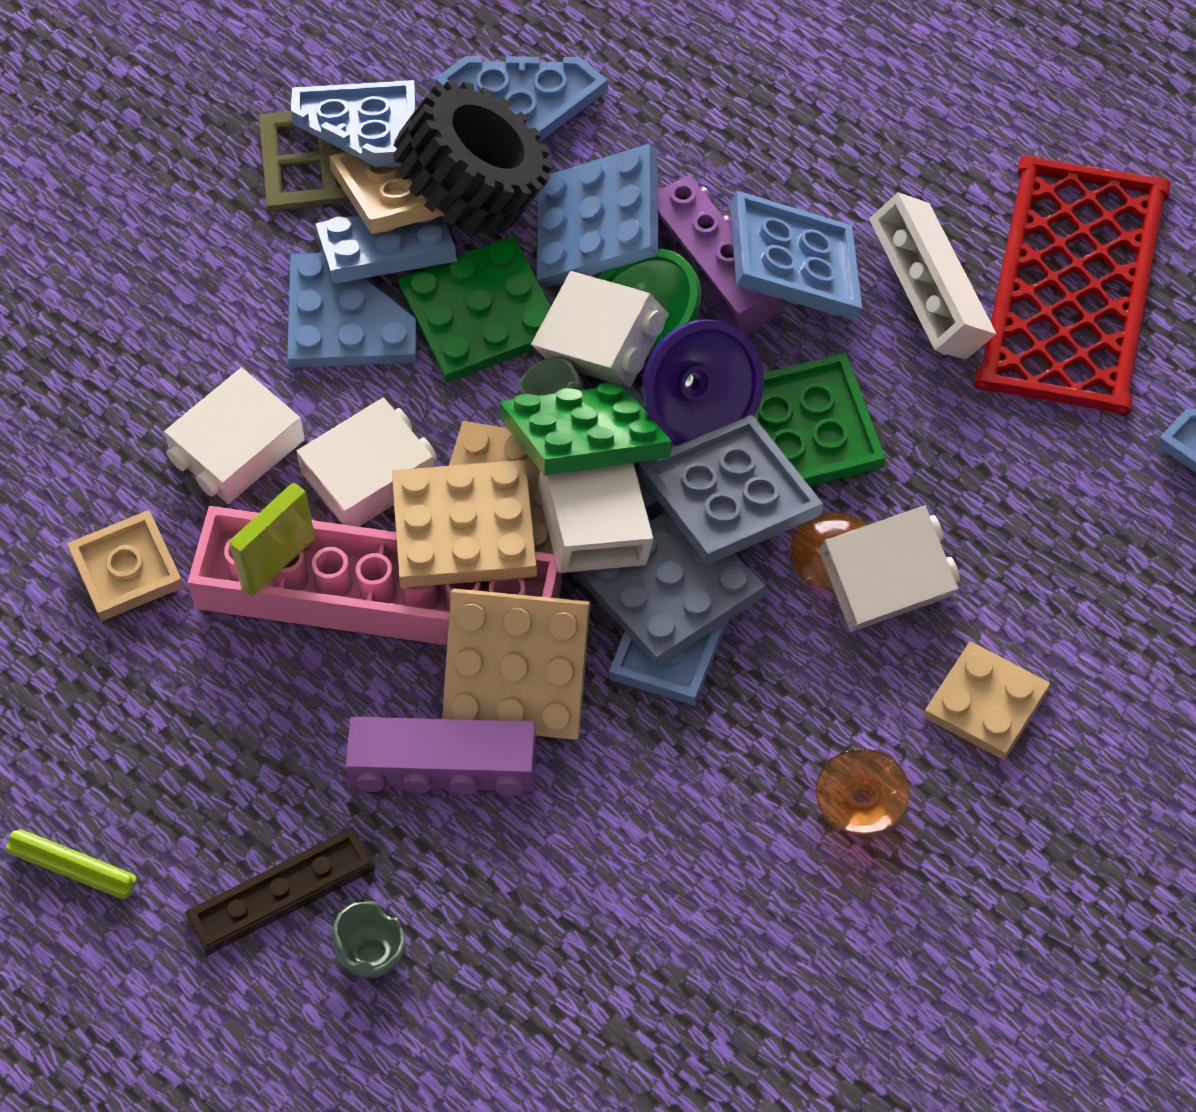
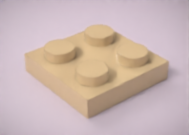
[67,510,184,622]
[924,641,1050,761]

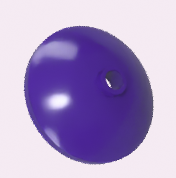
[642,319,764,446]

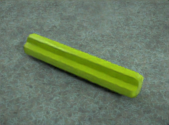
[6,829,137,899]

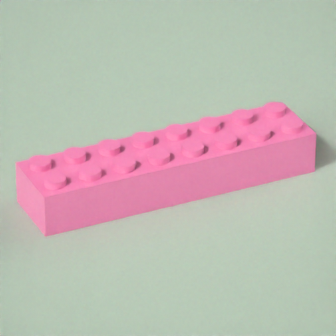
[187,506,562,645]

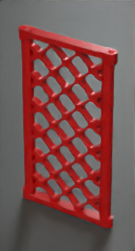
[973,155,1171,415]

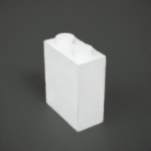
[531,271,669,388]
[164,367,305,504]
[296,397,437,527]
[537,463,653,573]
[818,505,960,632]

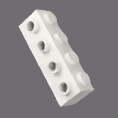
[869,192,996,359]

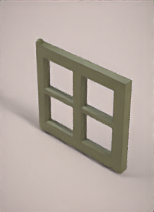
[259,111,350,211]

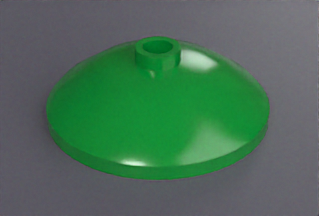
[598,249,701,363]

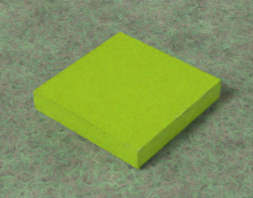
[229,482,316,597]

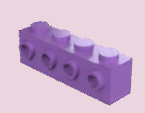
[658,175,782,334]

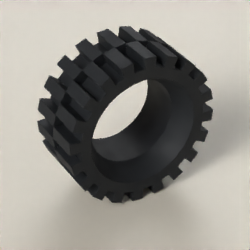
[393,81,552,235]

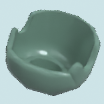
[518,356,584,396]
[332,901,406,978]

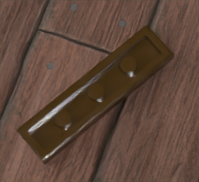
[185,827,375,956]

